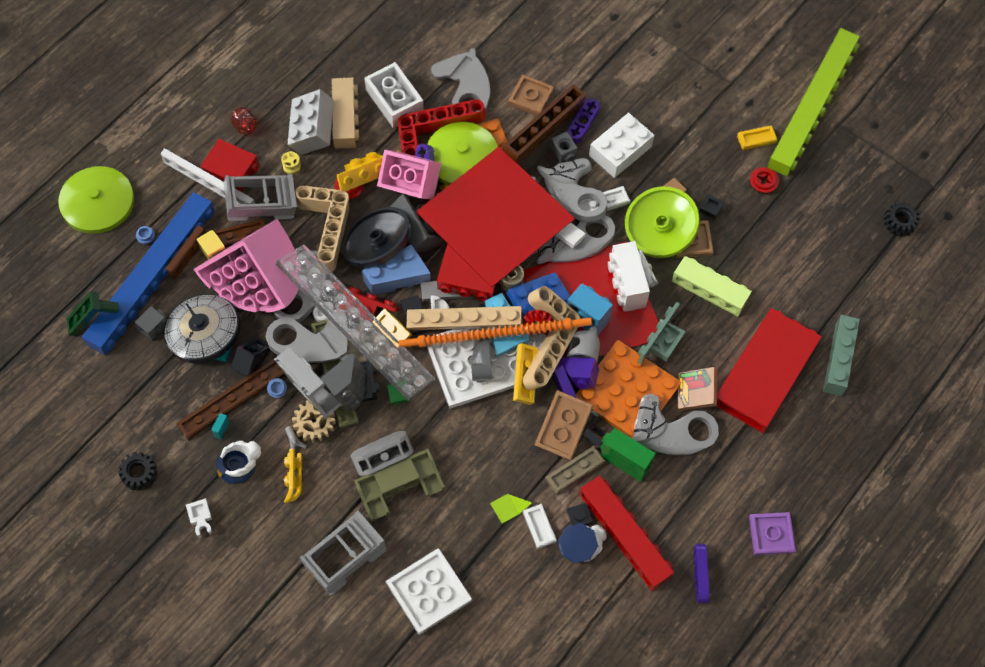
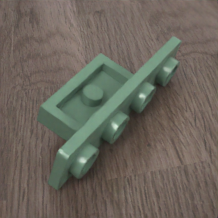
[638,302,685,364]

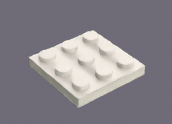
[386,548,472,635]

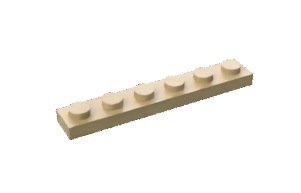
[407,306,522,330]

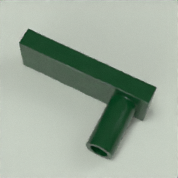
[67,291,119,336]

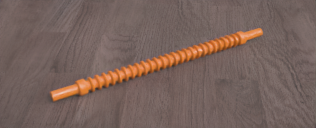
[399,318,592,348]

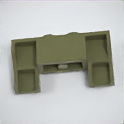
[354,449,445,522]

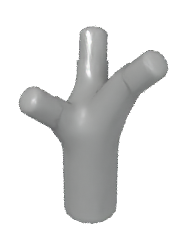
[285,426,307,449]

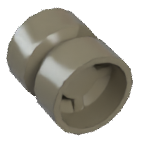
[499,265,524,295]

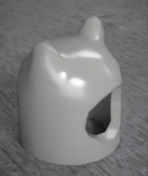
[567,326,600,362]

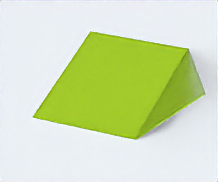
[490,494,532,523]

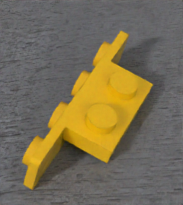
[337,150,401,191]

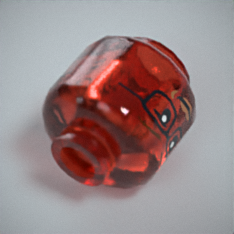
[230,107,257,134]

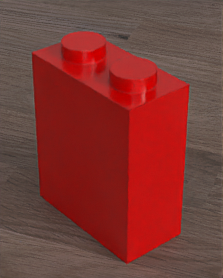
[200,139,259,192]

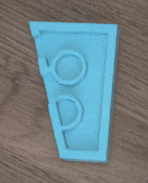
[485,293,530,358]

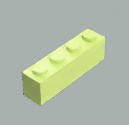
[672,256,752,317]

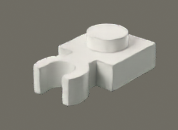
[186,499,212,537]

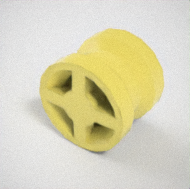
[281,152,301,175]

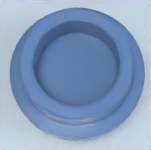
[136,226,155,244]
[267,378,287,398]

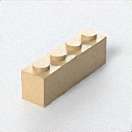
[332,78,359,149]

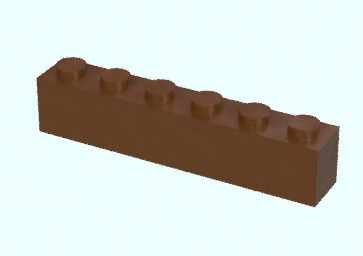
[503,84,587,164]

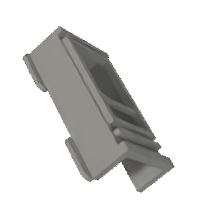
[224,174,297,221]
[274,347,342,418]
[300,511,386,595]

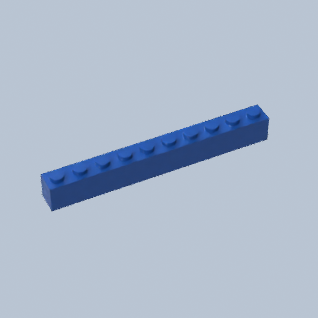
[82,192,215,355]

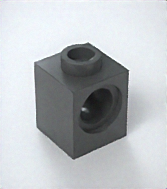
[550,132,577,163]
[135,306,167,341]

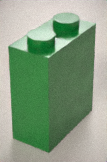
[600,428,656,482]

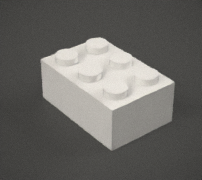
[365,63,423,128]
[589,113,654,178]
[608,241,650,312]

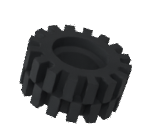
[883,201,920,237]
[118,452,158,491]

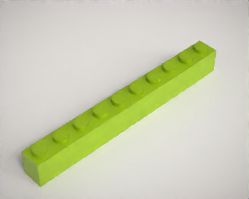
[767,28,860,176]

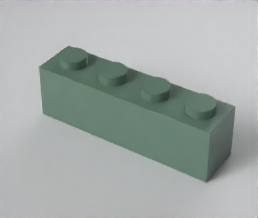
[823,315,860,396]

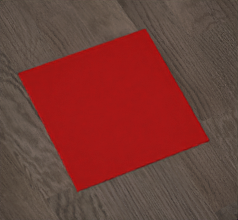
[416,147,575,287]
[523,242,658,357]

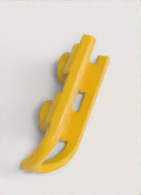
[284,448,302,503]

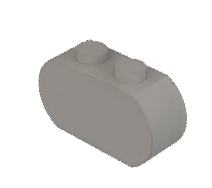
[351,431,414,476]

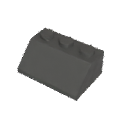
[390,193,447,252]
[321,353,367,412]

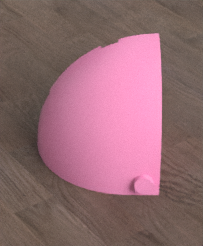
[194,219,300,312]

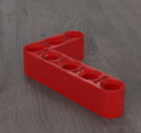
[398,100,487,156]

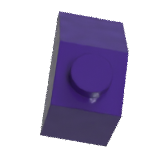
[558,357,599,389]

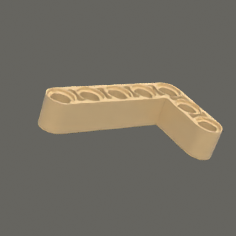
[296,186,349,274]
[523,286,580,390]

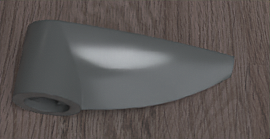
[471,337,492,381]

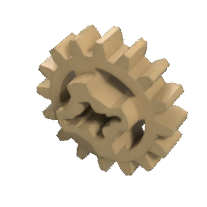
[292,400,336,443]

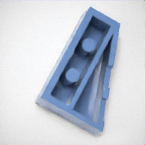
[362,245,431,295]

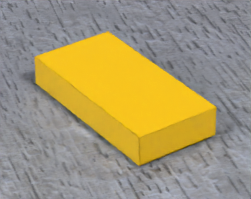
[737,125,778,150]

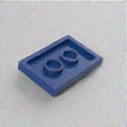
[506,272,570,320]

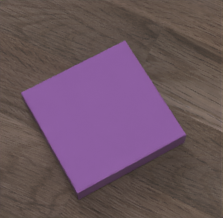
[749,512,796,555]

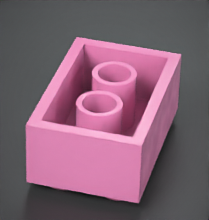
[377,150,441,199]

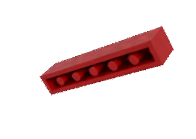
[579,475,674,591]

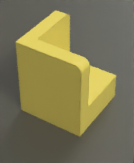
[197,230,225,260]

